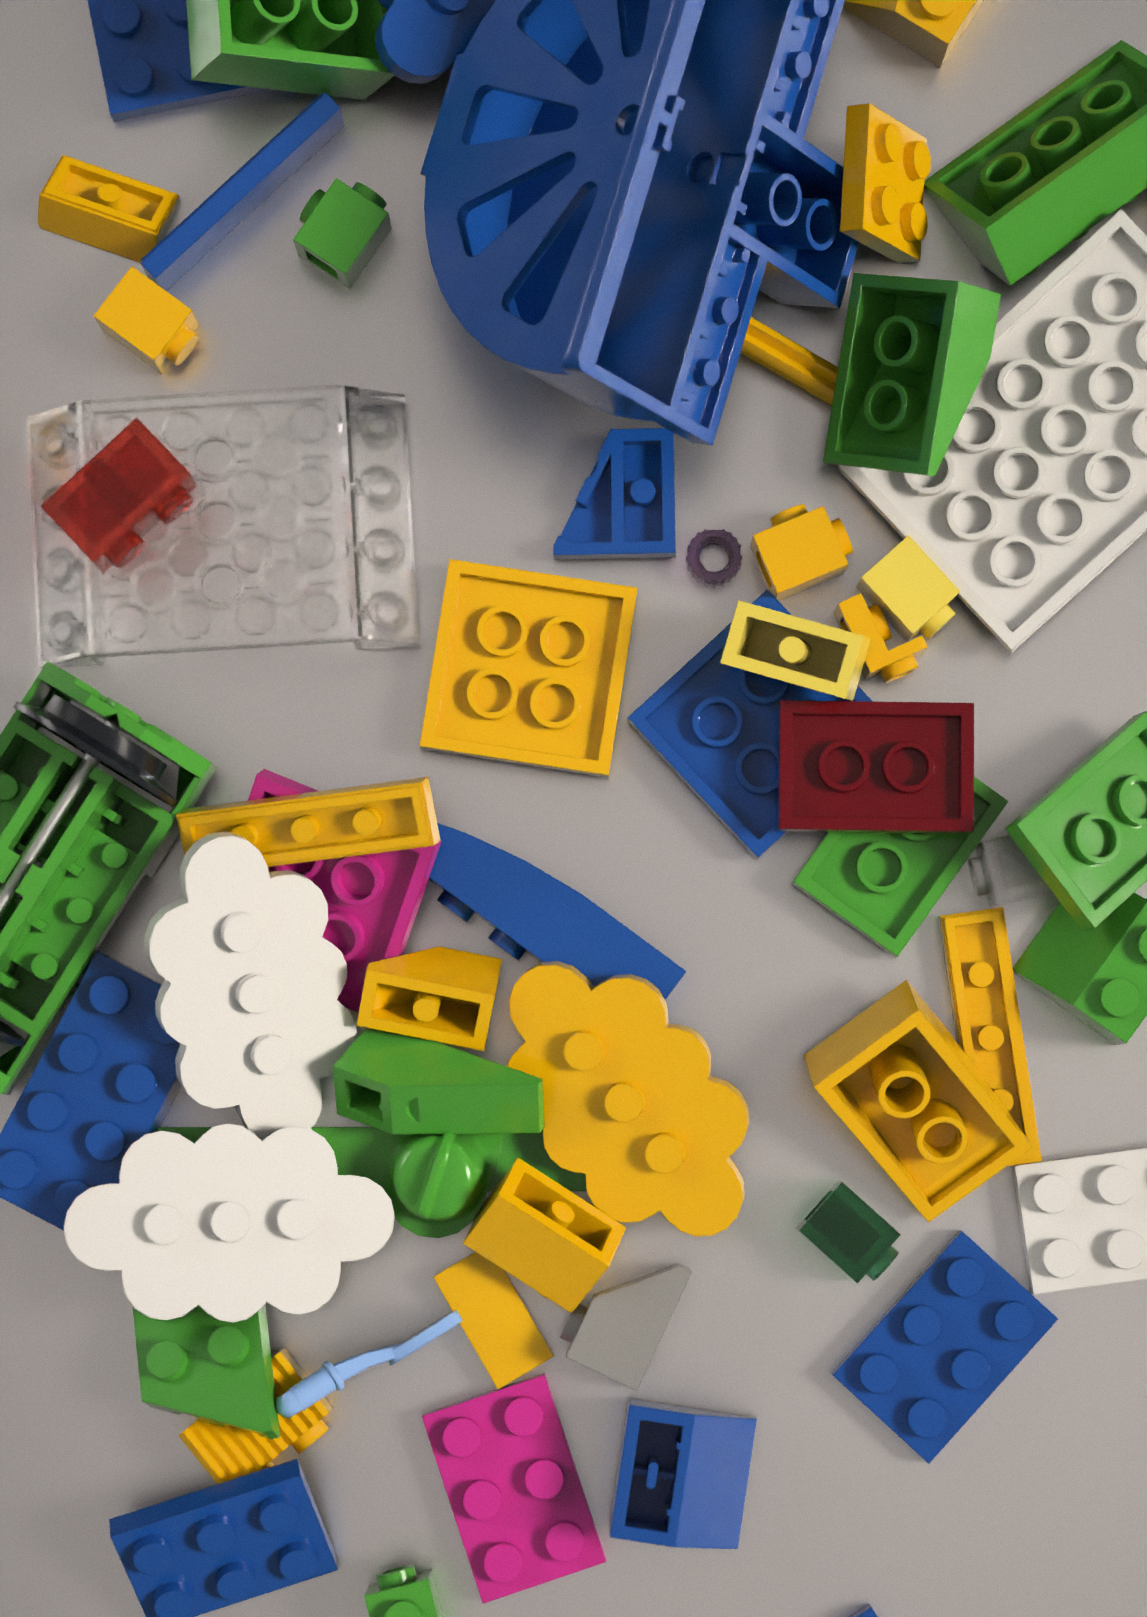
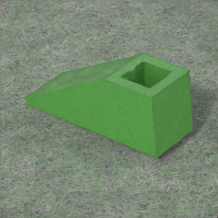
[333,1028,544,1134]

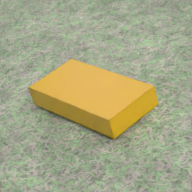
[433,1252,554,1389]

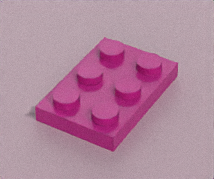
[422,1373,606,1604]

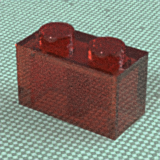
[41,417,198,573]

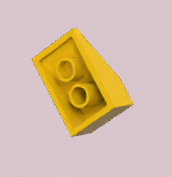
[804,979,1032,1223]

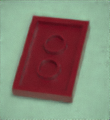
[778,700,974,834]

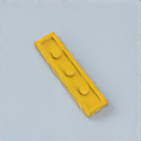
[176,777,440,867]
[938,907,1042,1166]

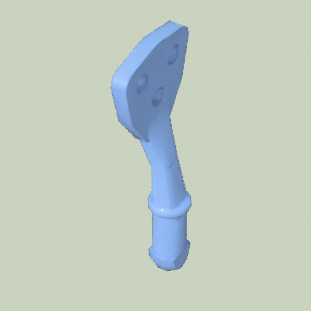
[276,1310,463,1418]

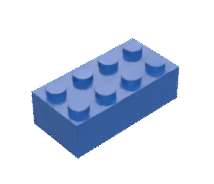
[0,952,182,1231]

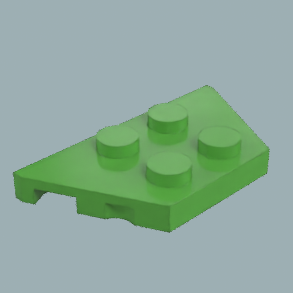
[132,1304,280,1439]

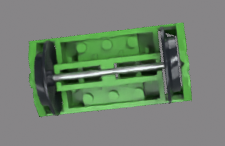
[0,661,217,1095]

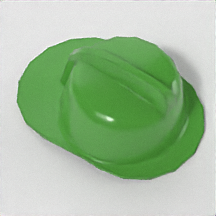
[384,1132,503,1238]

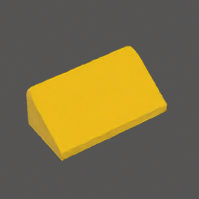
[38,155,180,263]

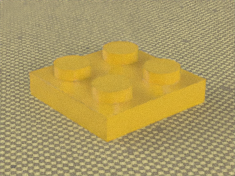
[840,103,931,263]

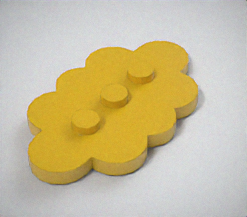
[507,961,750,1236]

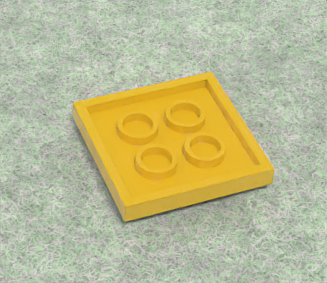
[419,559,638,778]

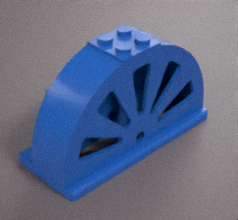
[420,0,859,446]

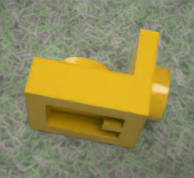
[833,593,928,684]

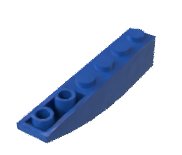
[429,823,686,1000]

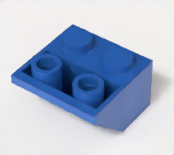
[609,1398,757,1549]

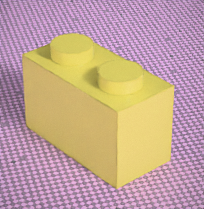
[720,600,871,701]

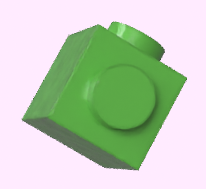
[293,178,392,290]
[364,1564,444,1617]

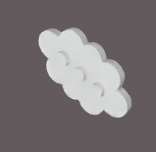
[144,832,357,1141]
[64,1123,395,1323]

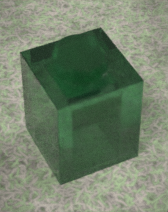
[795,1181,901,1283]

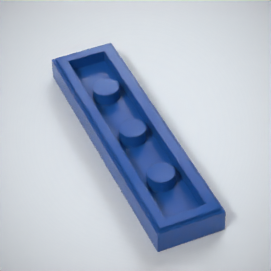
[140,92,345,291]

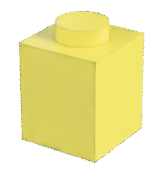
[856,535,960,642]

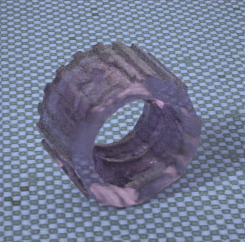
[685,529,742,588]

